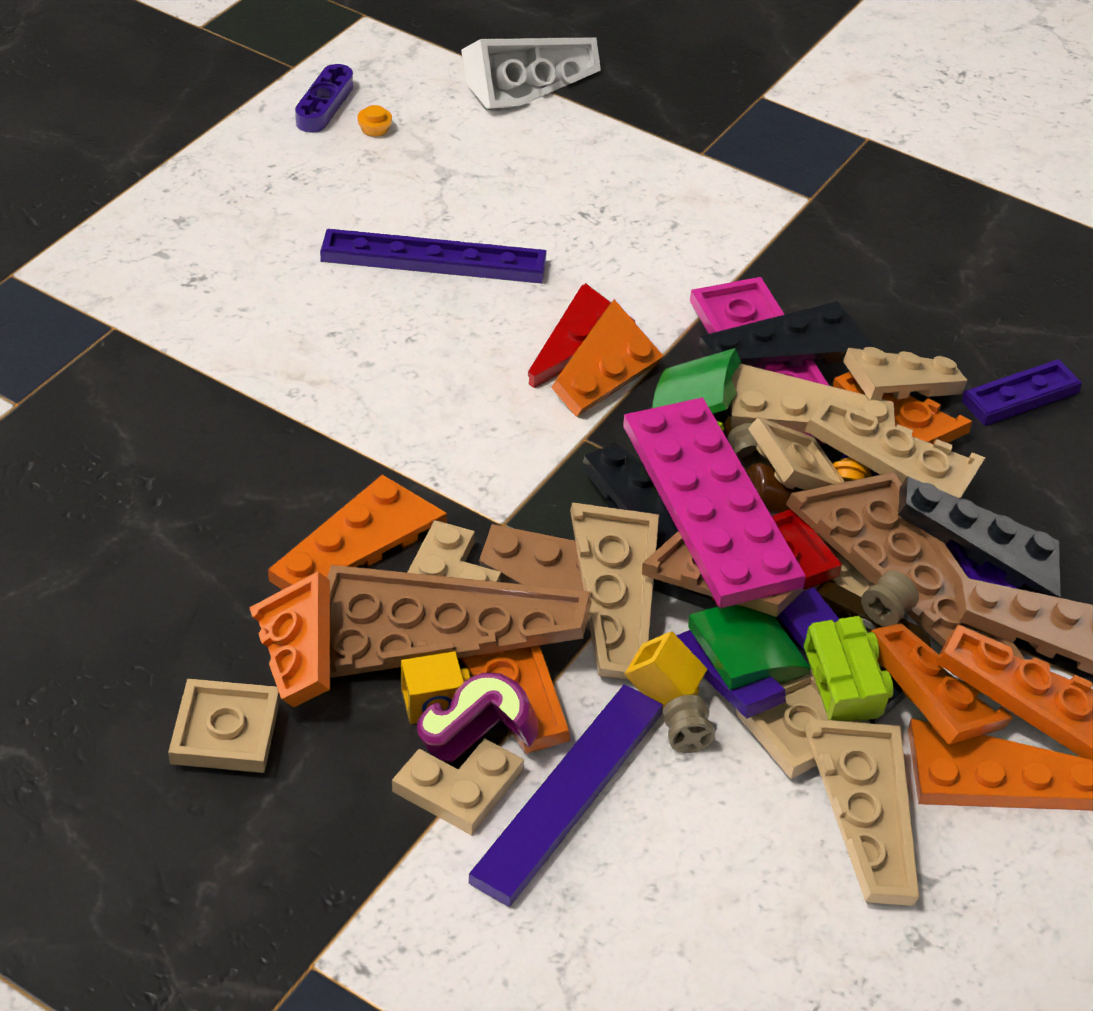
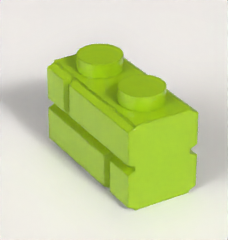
[804,616,893,722]

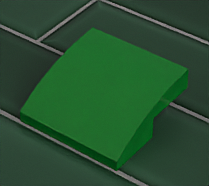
[652,348,741,414]
[688,604,811,691]

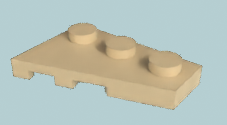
[843,347,967,400]

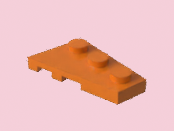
[551,299,664,417]

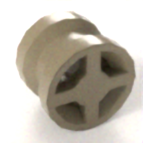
[728,423,771,469]
[861,571,919,627]
[662,695,715,753]

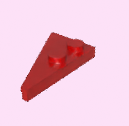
[528,283,635,388]

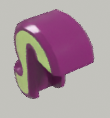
[417,673,539,762]

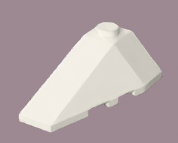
[462,37,601,109]

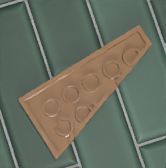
[786,472,1025,660]
[327,565,592,678]

